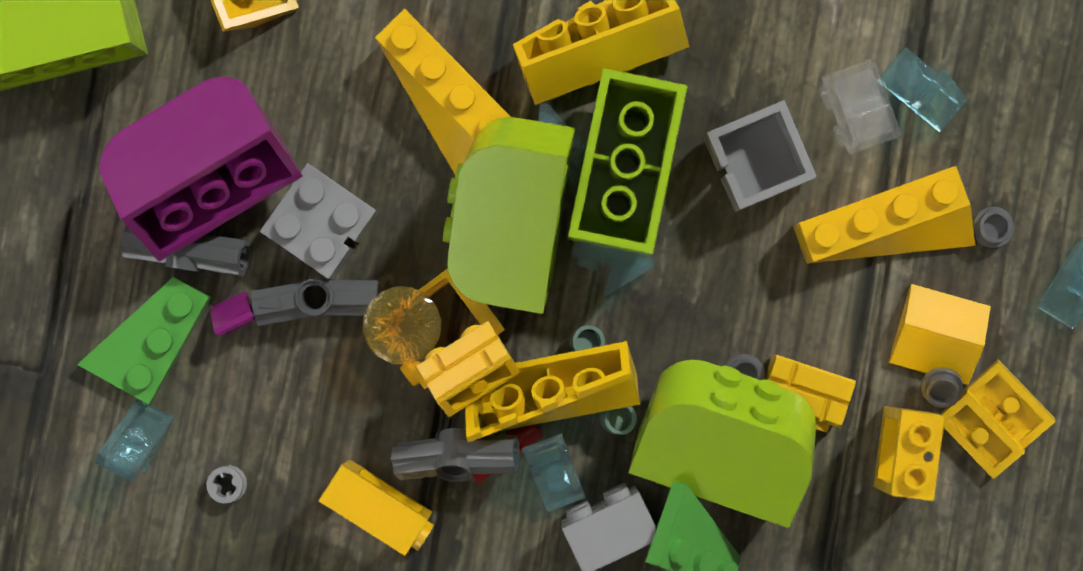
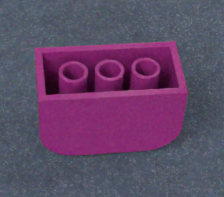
[100,77,303,262]

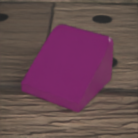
[210,292,256,336]

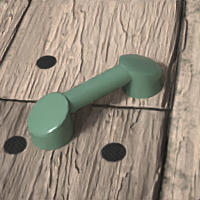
[569,325,637,435]

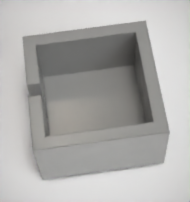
[703,100,817,212]
[260,163,380,280]
[561,483,657,571]

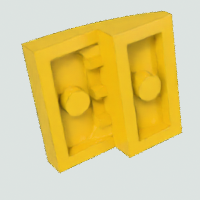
[940,359,1056,479]

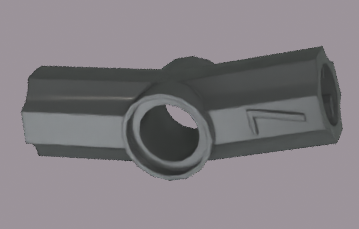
[121,226,252,276]
[251,279,380,326]
[391,428,520,482]

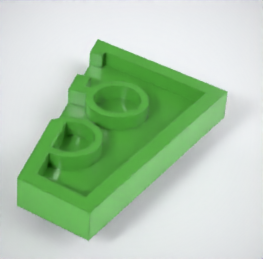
[77,277,212,405]
[646,481,742,571]

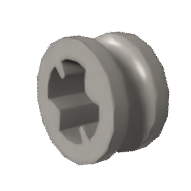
[206,465,247,504]

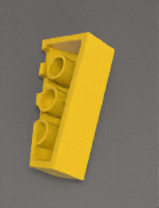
[512,0,690,105]
[375,9,510,176]
[793,166,976,264]
[465,341,640,443]

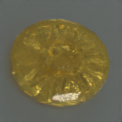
[363,286,441,364]

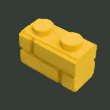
[416,321,521,417]
[764,354,856,433]

